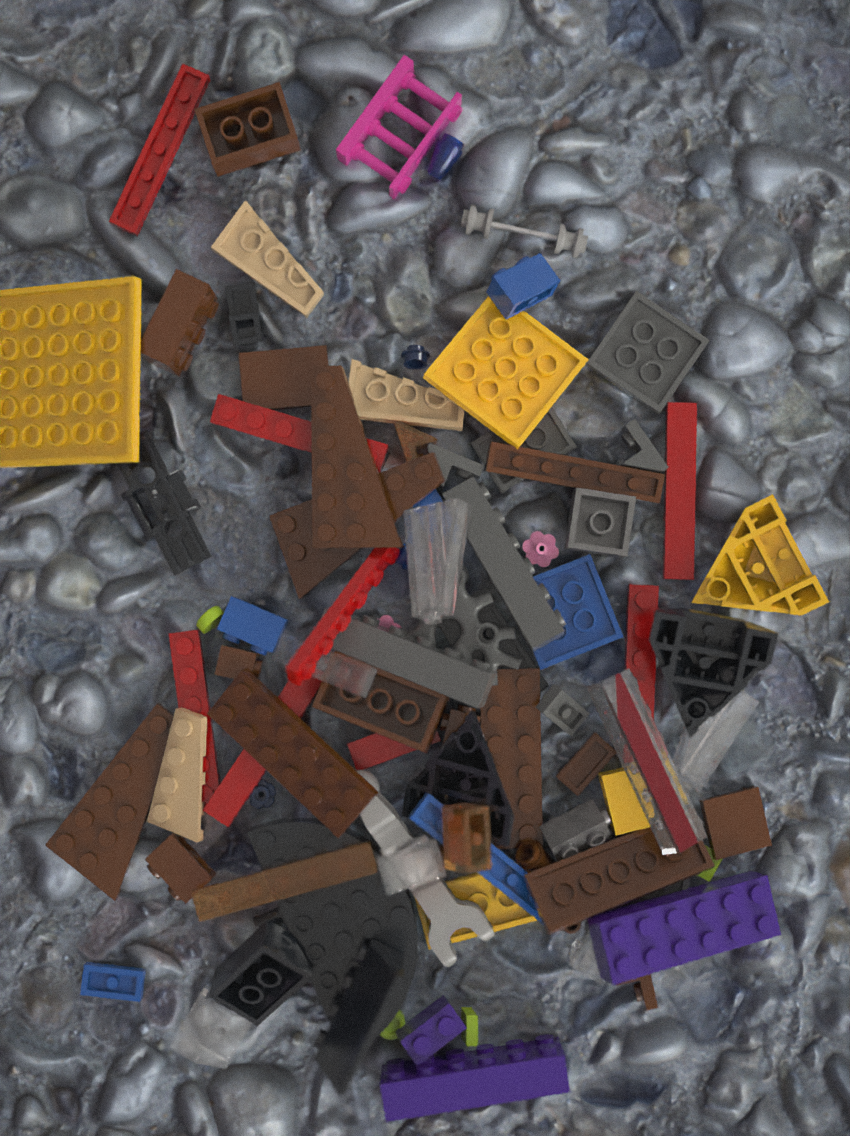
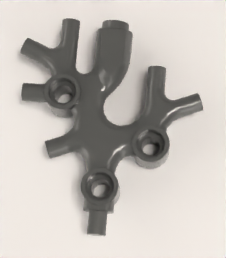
[406,546,522,686]

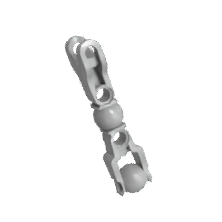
[356,770,495,967]

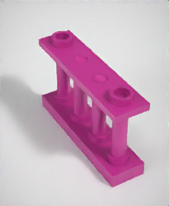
[336,55,463,199]

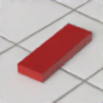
[347,731,441,770]

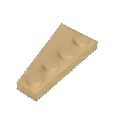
[211,200,324,318]
[349,359,464,431]
[147,707,207,843]

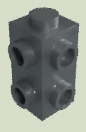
[539,799,612,862]

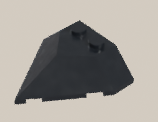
[649,608,779,738]
[402,711,514,847]

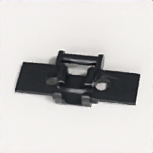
[117,429,212,576]

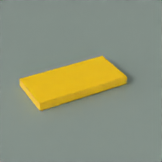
[415,861,537,950]

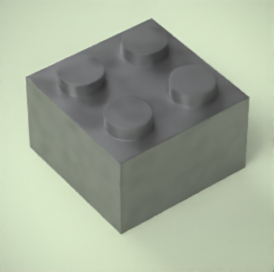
[564,488,636,558]

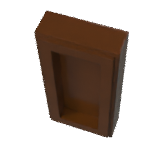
[555,732,617,796]

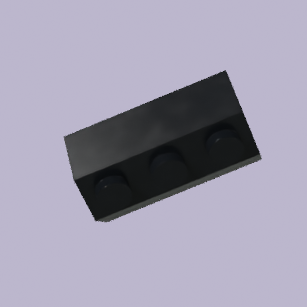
[208,919,313,1026]

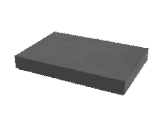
[471,407,577,494]

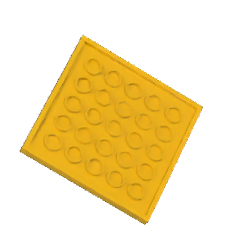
[0,276,141,468]

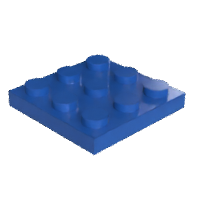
[533,554,624,670]

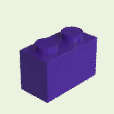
[395,995,467,1066]

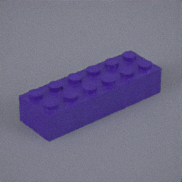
[587,871,781,985]
[380,1034,571,1122]

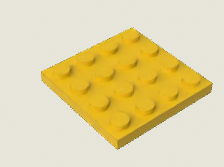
[423,296,588,449]

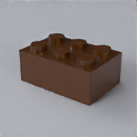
[194,82,301,177]
[140,269,219,377]

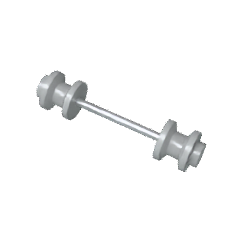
[461,204,588,258]

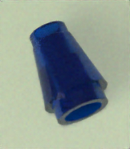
[426,133,464,180]

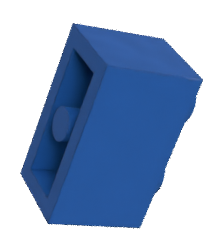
[486,253,561,320]
[217,596,289,656]

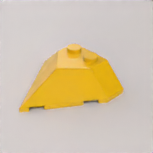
[691,494,829,616]

